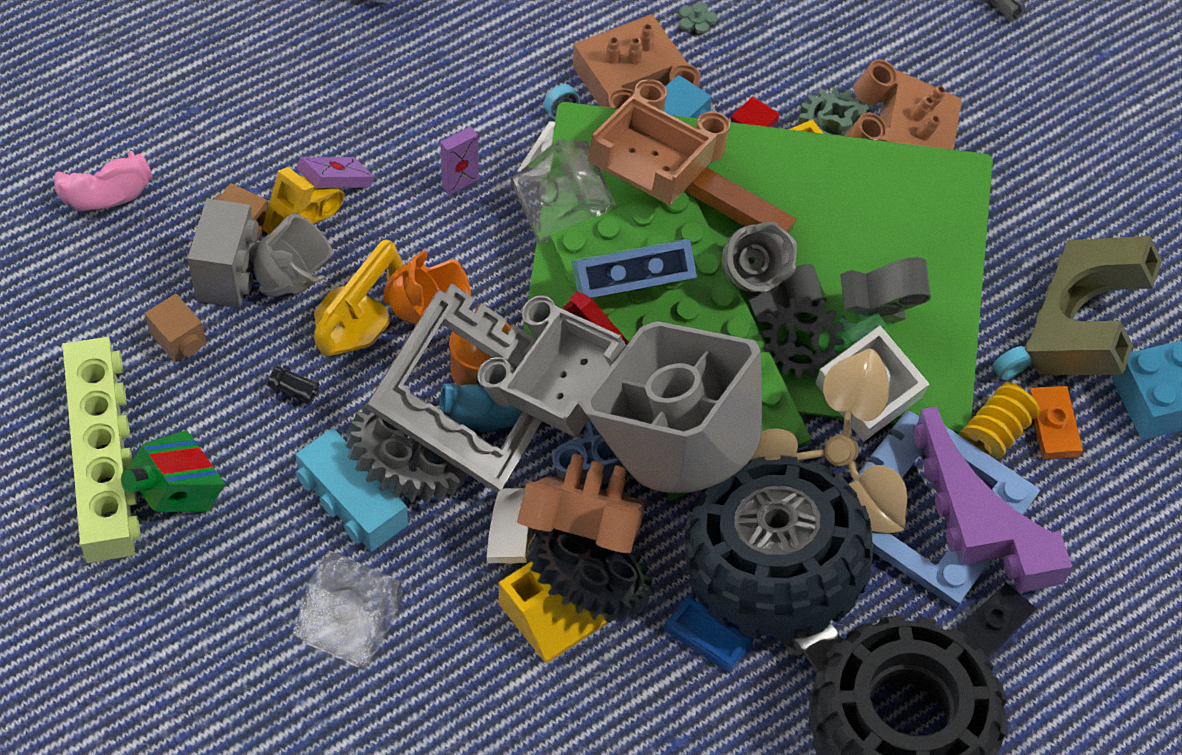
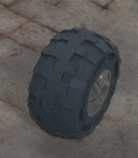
[685,455,873,642]

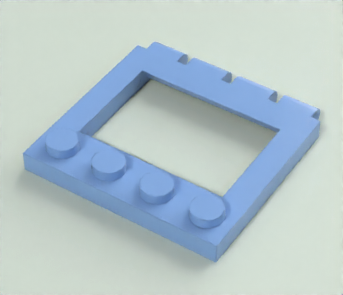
[851,410,1041,609]

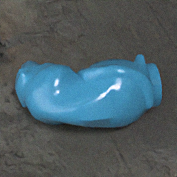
[440,383,523,433]

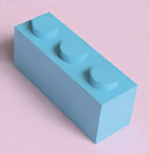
[295,428,408,552]

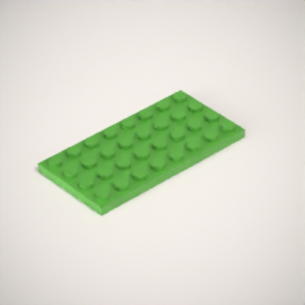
[550,191,812,501]

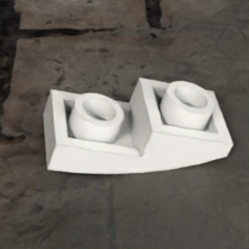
[487,488,534,564]

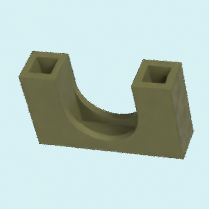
[1026,236,1162,375]

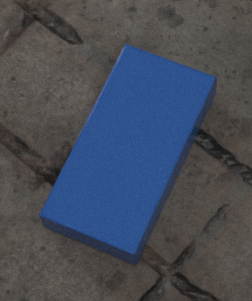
[663,595,754,674]

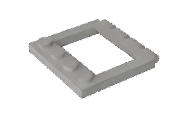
[365,284,542,493]

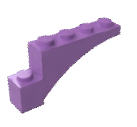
[913,406,1072,592]

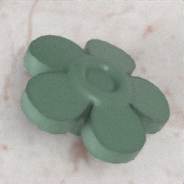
[679,2,717,34]

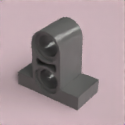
[840,257,931,323]

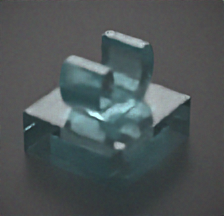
[838,313,886,350]

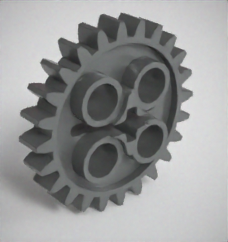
[345,405,468,503]

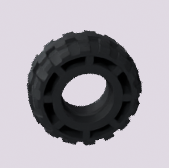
[808,615,1008,755]

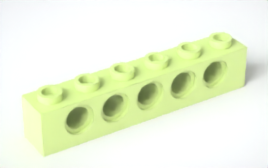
[63,337,141,563]

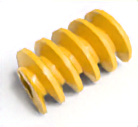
[959,382,1040,459]

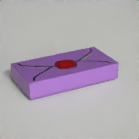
[440,127,479,195]
[296,157,375,188]

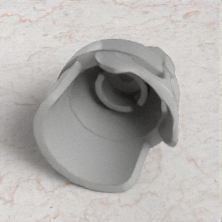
[253,213,333,297]
[722,222,797,293]

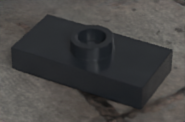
[957,582,1037,659]

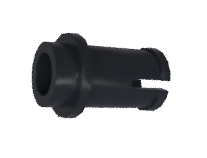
[268,365,320,405]

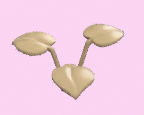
[747,349,908,533]

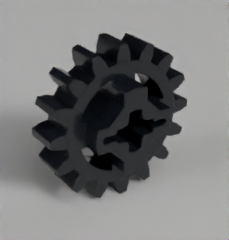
[762,295,845,379]

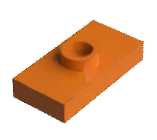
[1028,386,1083,460]

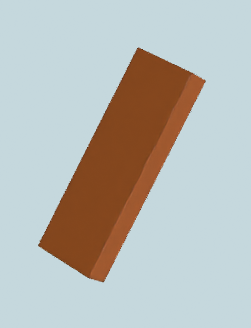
[684,167,797,233]

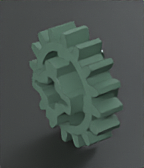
[798,87,872,136]

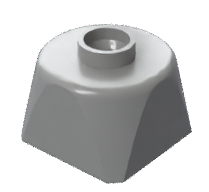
[582,321,762,493]

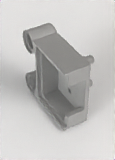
[478,295,627,437]

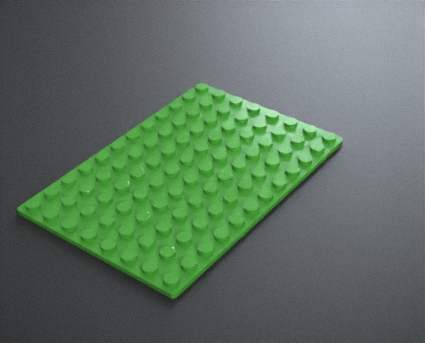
[523,102,993,434]

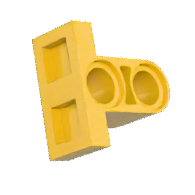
[262,167,344,234]

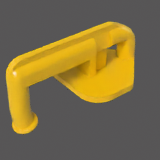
[314,240,404,357]

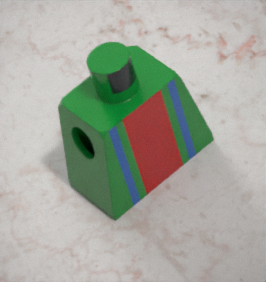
[121,430,225,512]

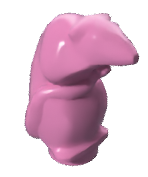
[54,151,153,211]

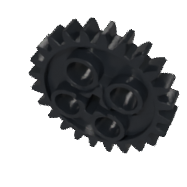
[527,528,653,623]

